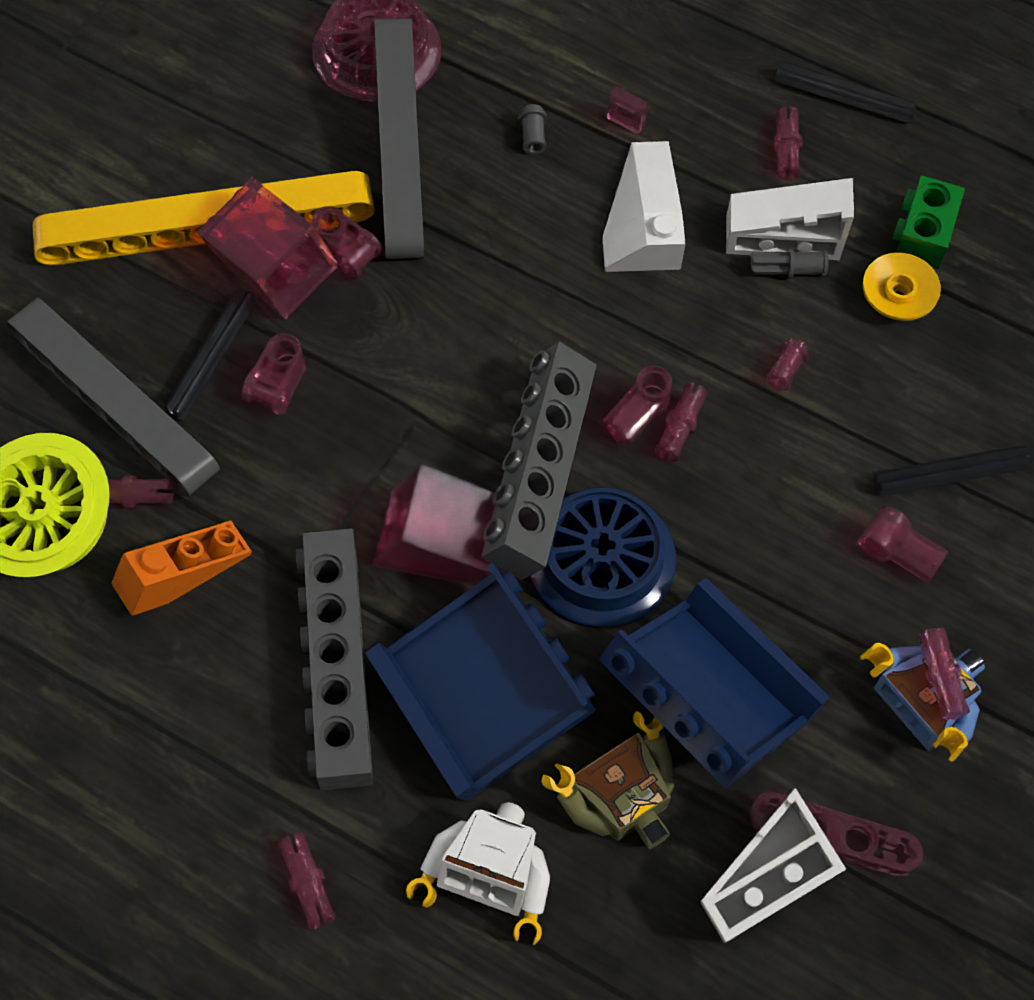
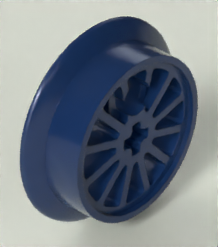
[530,488,676,627]

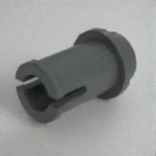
[518,104,547,155]

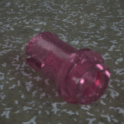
[766,338,809,391]

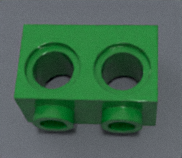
[892,175,965,269]

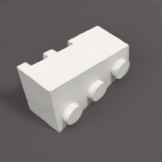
[726,178,854,260]
[700,788,846,943]

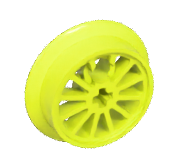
[0,433,110,577]

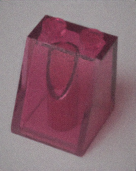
[197,177,339,320]
[372,465,500,586]

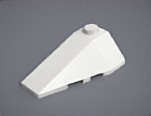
[602,141,685,272]

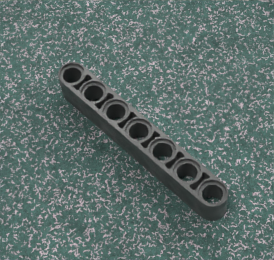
[374,18,424,259]
[6,297,220,497]

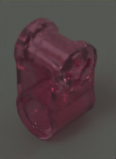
[312,206,384,279]
[241,333,306,415]

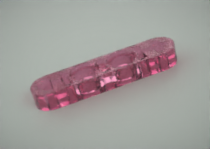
[749,792,923,876]

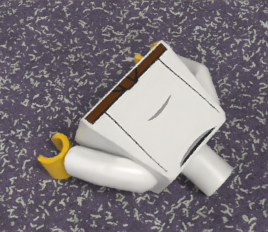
[406,802,550,945]

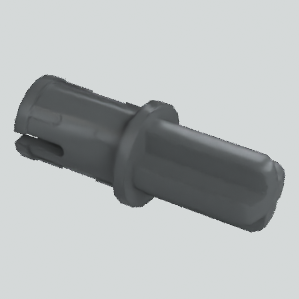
[750,248,829,279]

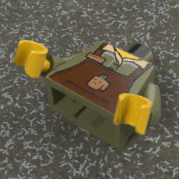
[542,711,674,849]

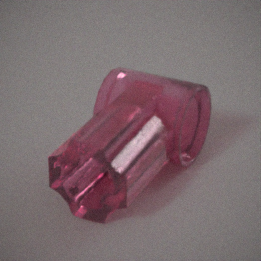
[602,366,672,445]
[858,506,949,583]

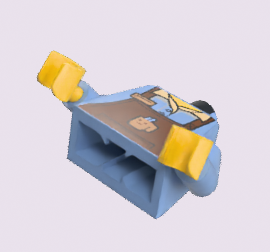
[860,643,985,762]

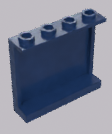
[365,562,596,802]
[599,578,830,789]

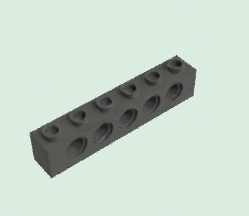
[481,341,597,580]
[296,529,373,790]

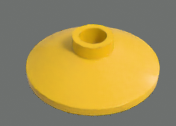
[863,253,941,321]

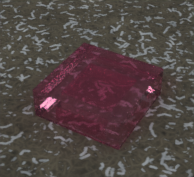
[607,86,648,134]

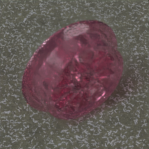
[312,0,442,102]

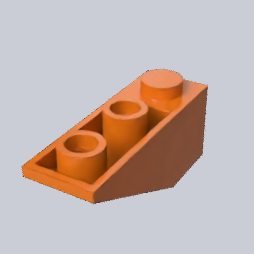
[111,520,252,616]

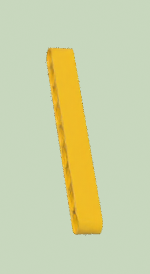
[32,171,375,265]

